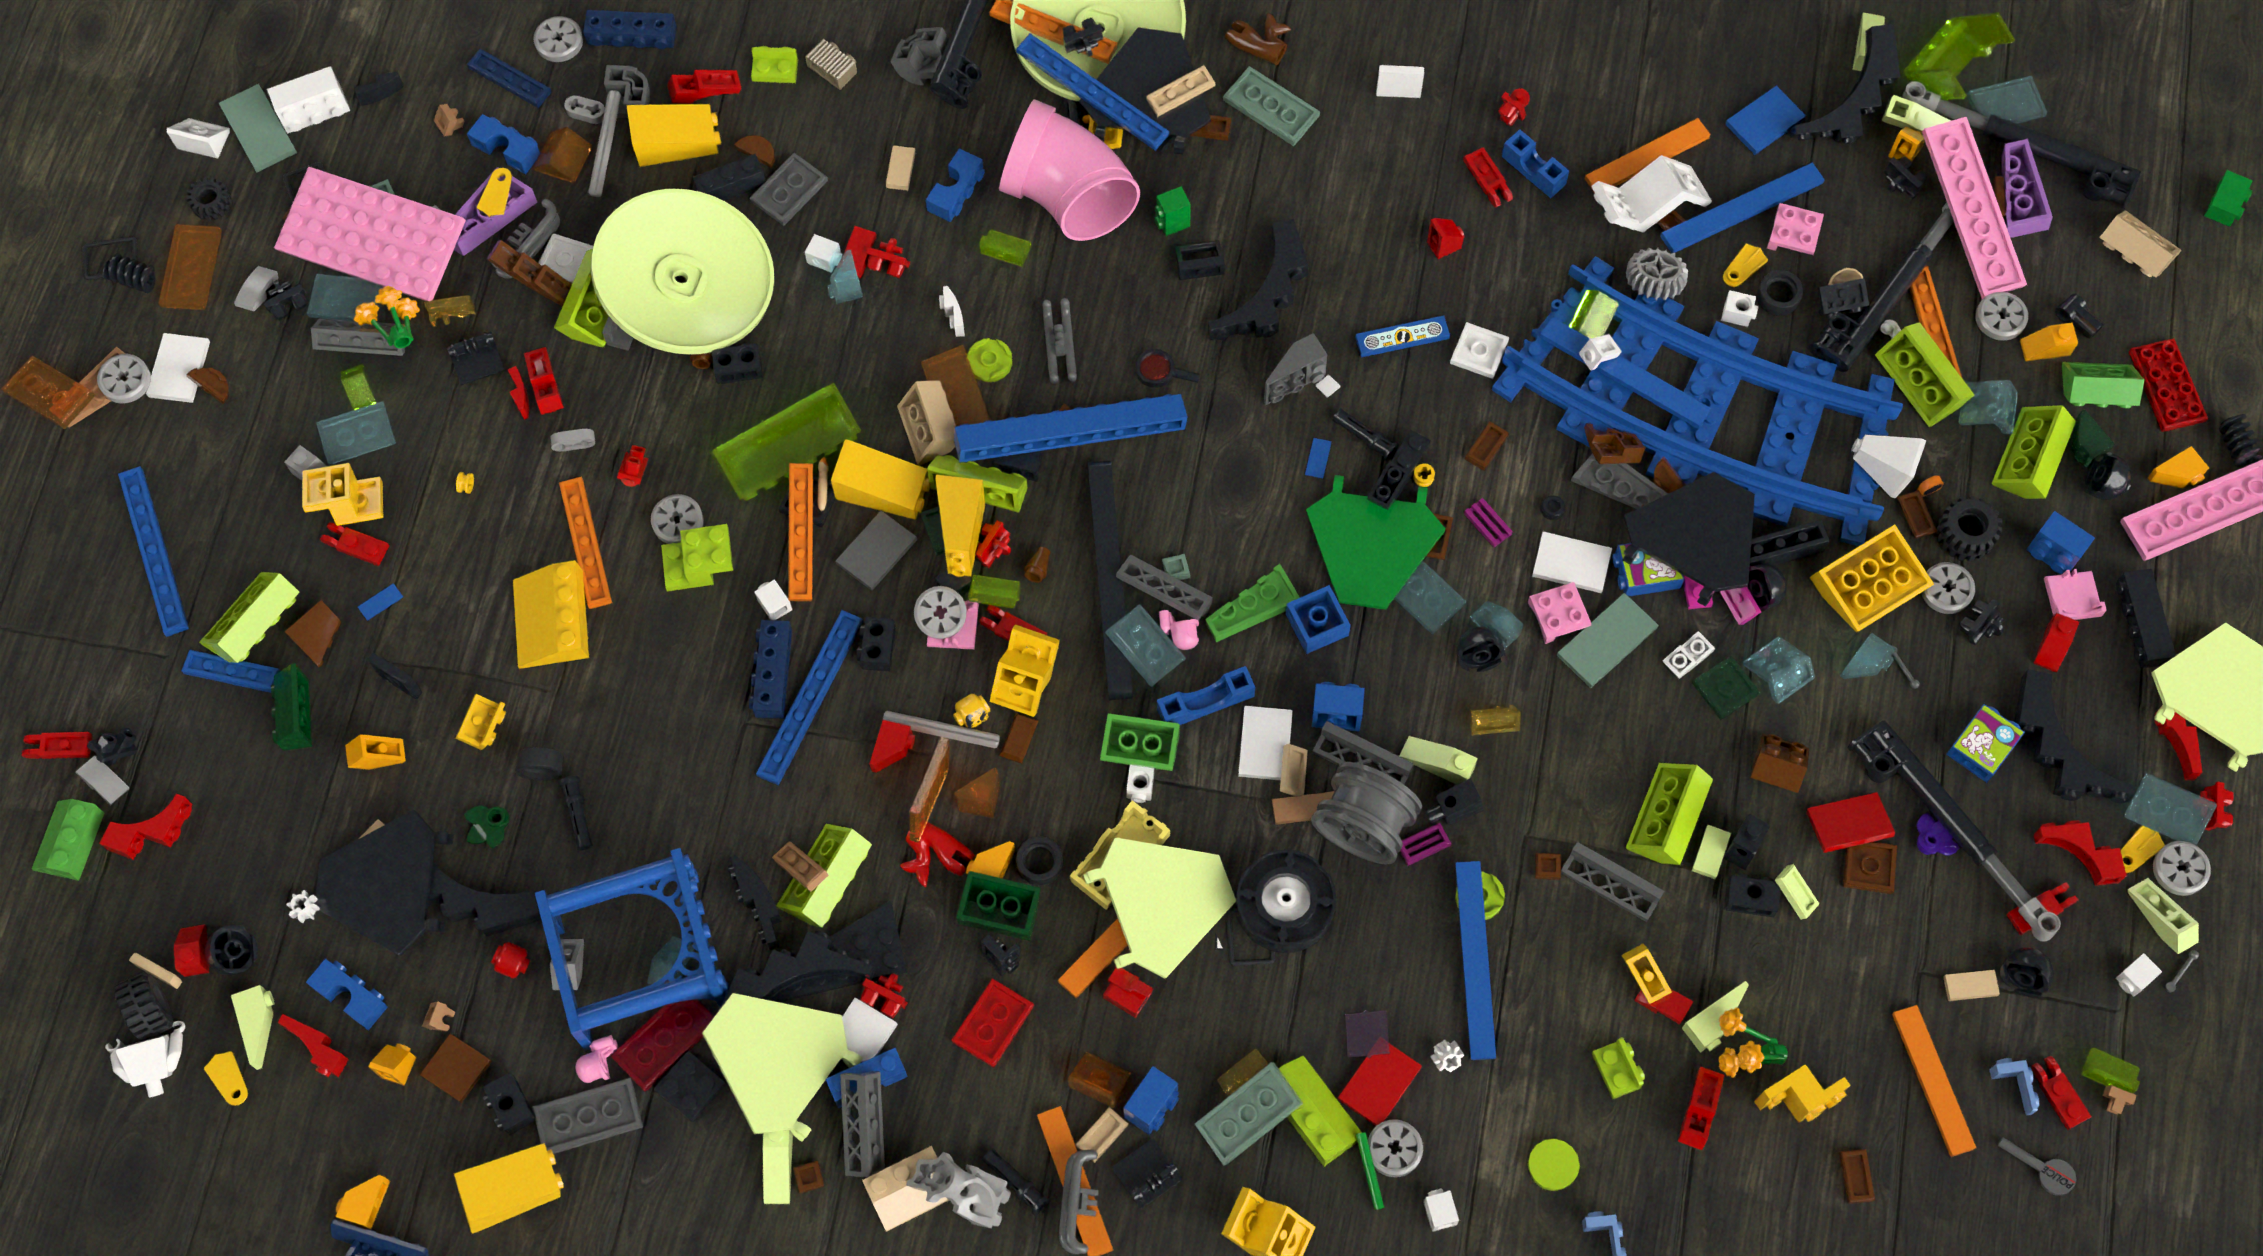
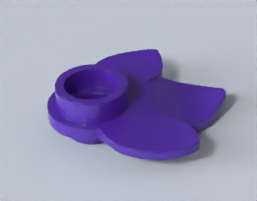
[1916,813,1959,856]

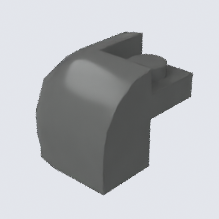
[891,27,948,85]
[604,65,650,120]

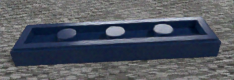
[467,49,551,108]

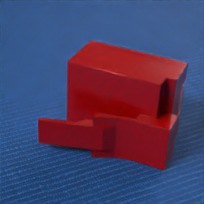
[1103,968,1153,1018]

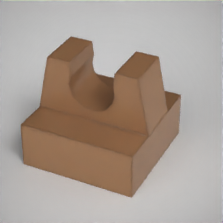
[434,104,464,136]
[422,1001,455,1032]
[2103,1086,2137,1114]

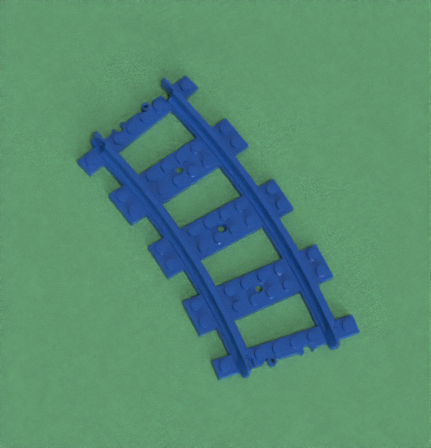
[1492,256,1903,546]

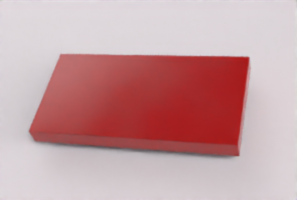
[2129,338,2208,432]

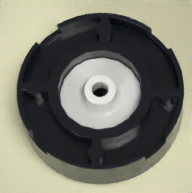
[1236,850,1336,953]

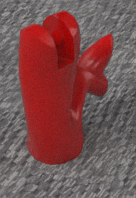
[900,819,975,887]

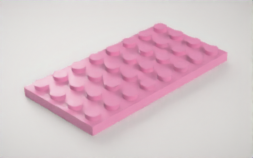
[274,167,466,303]

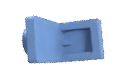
[1990,1058,2039,1115]
[1582,1212,1626,1256]

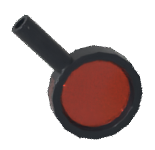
[1136,349,1200,388]

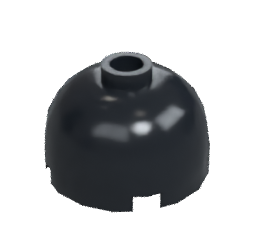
[2085,452,2131,500]
[1747,563,1786,612]
[1456,626,1506,672]
[204,924,258,976]
[2000,947,2054,997]

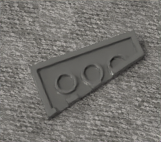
[1571,453,1668,509]

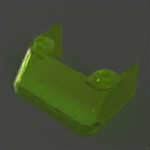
[1904,12,2015,100]

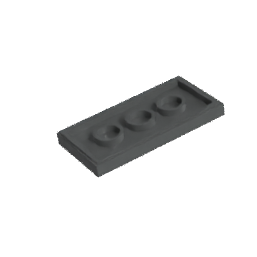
[533,1078,643,1154]

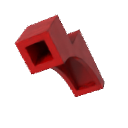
[99,794,193,860]
[2034,820,2127,886]

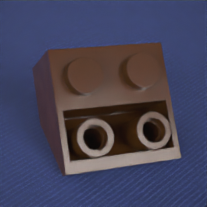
[1751,733,1809,793]

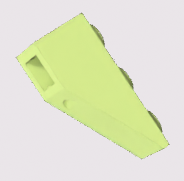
[1881,95,1951,135]

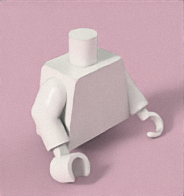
[106,1021,185,1097]

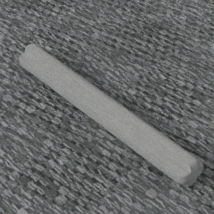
[589,90,621,197]
[883,711,1000,748]

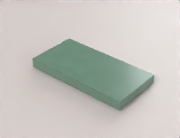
[1223,66,1320,146]
[219,84,297,172]
[1557,593,1659,688]
[1195,1062,1304,1165]

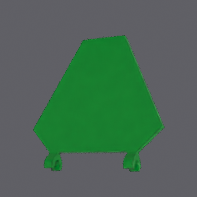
[1306,475,1445,610]

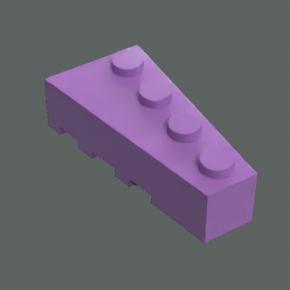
[2001,139,2053,238]
[454,167,537,256]

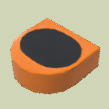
[1917,475,1944,497]

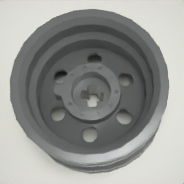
[1311,762,1422,864]

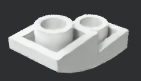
[939,286,965,337]
[1663,631,1715,679]

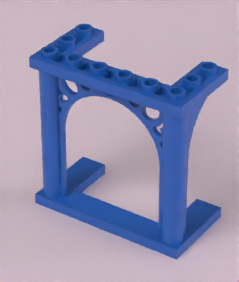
[535,848,730,1051]

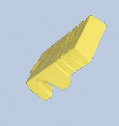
[1070,800,1170,910]

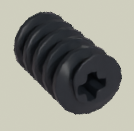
[102,254,156,293]
[2219,414,2263,467]

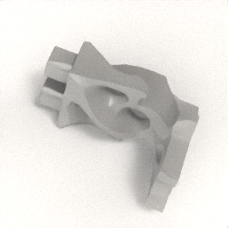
[906,1152,1011,1228]

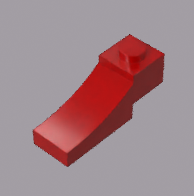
[667,70,741,103]
[524,347,564,415]
[2154,706,2202,780]
[278,1014,349,1077]
[1678,1066,1724,1150]

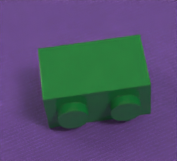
[2204,170,2253,227]
[1154,186,1191,236]

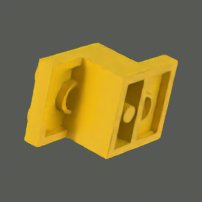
[302,463,383,526]
[989,625,1060,717]
[1755,1064,1851,1122]
[1221,1187,1315,1256]

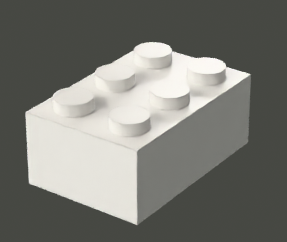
[267,66,350,134]

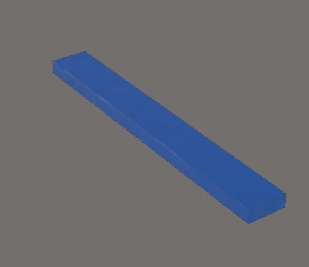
[1016,33,1169,151]
[1660,162,1825,253]
[1539,317,1712,429]
[118,466,189,637]
[756,610,864,786]
[1455,861,1496,1060]

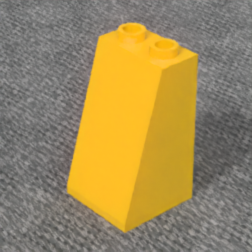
[627,104,721,167]
[831,439,930,520]
[935,475,985,577]
[454,1143,564,1234]

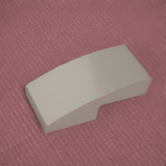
[234,266,279,311]
[76,756,130,806]

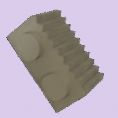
[805,39,857,90]

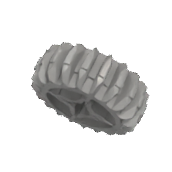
[1626,247,1688,300]

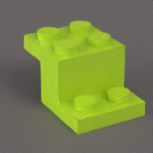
[661,524,733,591]

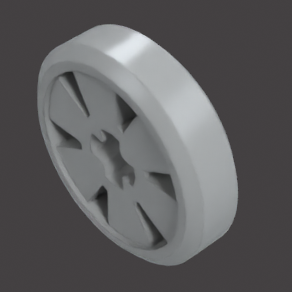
[534,16,583,62]
[1975,292,2028,340]
[97,354,151,403]
[651,494,703,544]
[1921,562,1975,614]
[914,586,967,639]
[2153,841,2211,896]
[1368,1120,1423,1177]

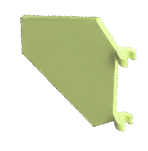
[2151,623,2263,772]
[1083,838,1236,978]
[702,993,863,1141]

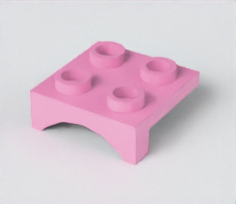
[1767,203,1824,255]
[2044,569,2107,620]
[1528,582,1591,644]
[927,599,979,650]

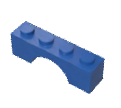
[1157,666,1255,725]

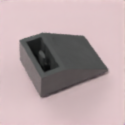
[1264,333,1327,405]

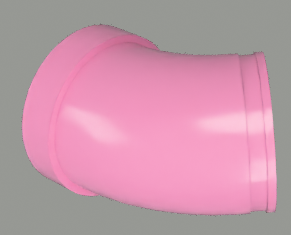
[999,100,1140,241]

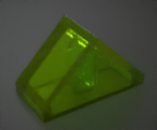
[341,364,377,411]

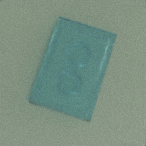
[1967,76,2047,131]
[307,274,384,321]
[316,401,396,465]
[1394,561,1466,635]
[1105,605,1186,687]
[2124,773,2217,845]

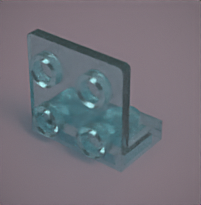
[1959,380,2018,434]
[1743,637,1815,704]

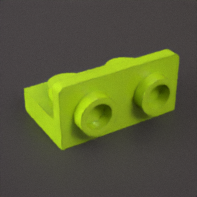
[751,46,798,83]
[1592,1037,1645,1099]

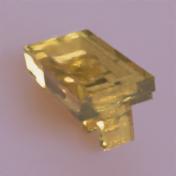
[424,295,475,326]
[1471,705,1521,735]
[1217,1049,1268,1096]

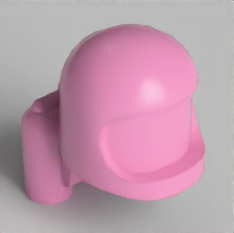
[1159,610,1199,650]
[575,1035,618,1083]

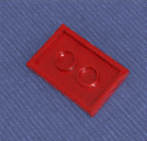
[1806,792,1895,853]
[951,978,1034,1068]
[1338,1037,1422,1126]

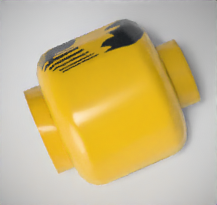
[953,693,990,729]

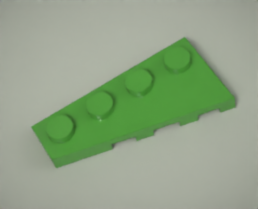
[1205,564,1300,642]

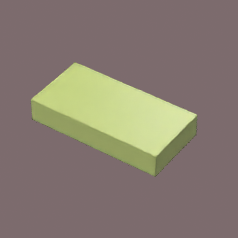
[1692,825,1731,879]
[1775,864,1819,919]

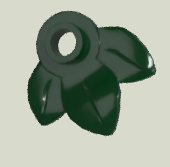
[464,806,510,848]

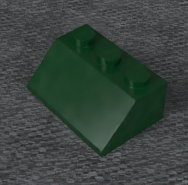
[271,663,312,751]
[956,871,1041,941]

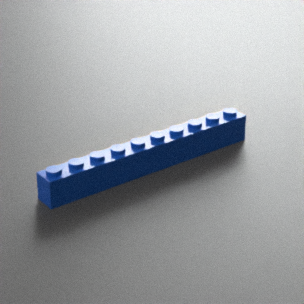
[954,394,1188,463]

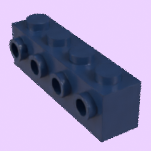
[583,10,677,49]
[749,620,792,719]

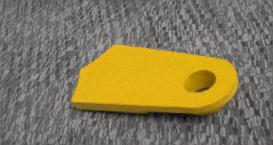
[477,168,512,217]
[1723,243,1768,287]
[2121,825,2165,873]
[204,1051,248,1106]

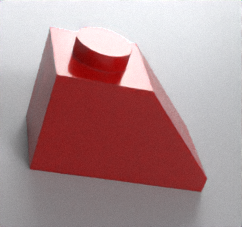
[1427,218,1464,259]
[2033,613,2079,672]
[869,720,915,773]
[174,924,209,977]

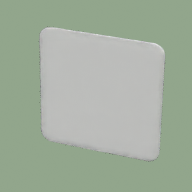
[1316,375,1340,397]

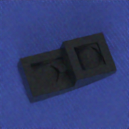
[355,71,403,106]

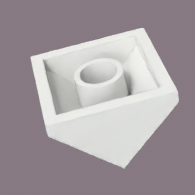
[167,119,230,158]

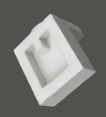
[1579,334,1622,370]

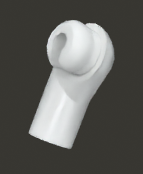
[1880,319,1901,338]

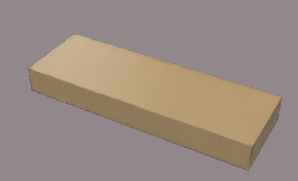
[1146,65,1215,117]

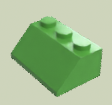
[2062,362,2144,408]
[1100,713,1180,771]
[32,799,104,881]

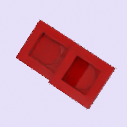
[840,226,877,279]
[508,366,529,419]
[1634,989,1693,1025]

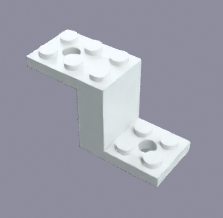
[1591,155,1712,232]

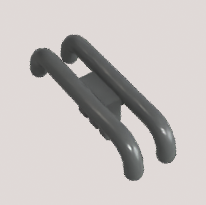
[491,199,560,278]
[1042,298,1077,384]
[1059,1150,1098,1255]

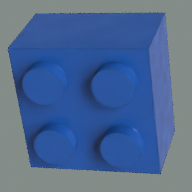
[2026,511,2095,574]
[1286,585,1351,654]
[1312,682,1364,731]
[1124,1066,1179,1135]

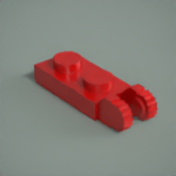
[1463,147,1513,207]
[320,522,389,566]
[979,604,1047,641]
[22,732,93,759]
[2006,882,2078,935]
[2031,1056,2091,1130]

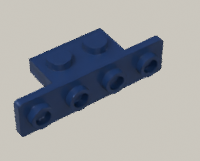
[330,1220,428,1256]

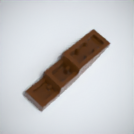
[487,240,572,306]

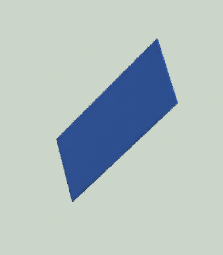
[1305,438,1332,478]
[358,583,403,621]

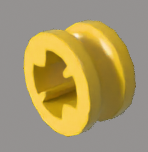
[1413,463,1435,487]
[456,472,474,494]

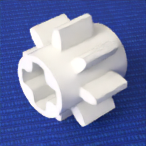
[286,890,320,923]
[1431,1040,1464,1072]

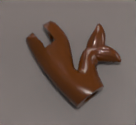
[1224,13,1291,66]

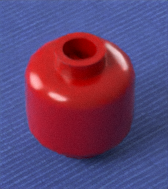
[491,942,530,978]

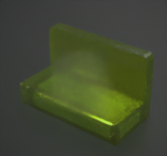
[979,230,1032,267]
[1569,290,1619,339]
[968,575,1021,608]
[2081,1047,2140,1094]

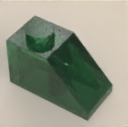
[2071,409,2115,468]

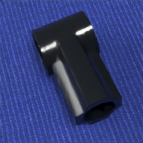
[2055,294,2104,339]

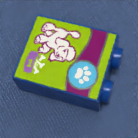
[1612,543,1684,597]
[1946,704,2025,783]

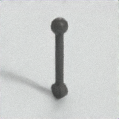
[1887,646,1920,689]
[2165,950,2199,993]

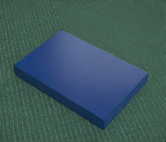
[1725,86,1806,155]

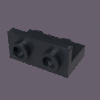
[1817,278,1869,318]
[981,934,1020,976]

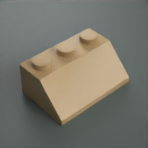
[2100,210,2181,277]
[897,381,956,465]
[862,1146,949,1232]

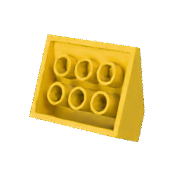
[1810,525,1934,633]
[513,560,589,669]

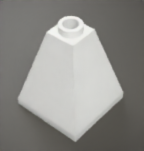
[1851,435,1926,498]

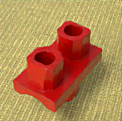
[1498,88,1530,127]
[866,238,910,278]
[617,445,648,487]
[975,520,1011,568]
[2192,782,2234,831]
[860,973,908,1018]

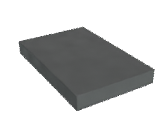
[750,153,828,226]
[836,511,917,591]

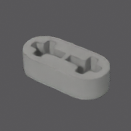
[564,96,605,124]
[551,429,595,452]

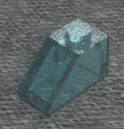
[827,250,863,304]
[1470,601,1524,649]
[1840,633,1895,679]
[647,936,695,985]

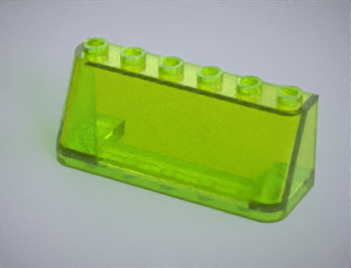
[710,383,861,501]

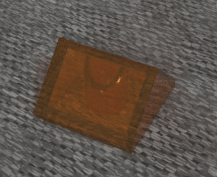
[533,127,592,183]
[954,767,1000,818]
[1068,1052,1131,1108]

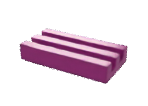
[1464,498,1513,547]
[1400,823,1451,866]

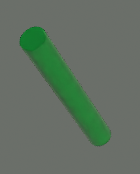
[1356,1132,1384,1210]

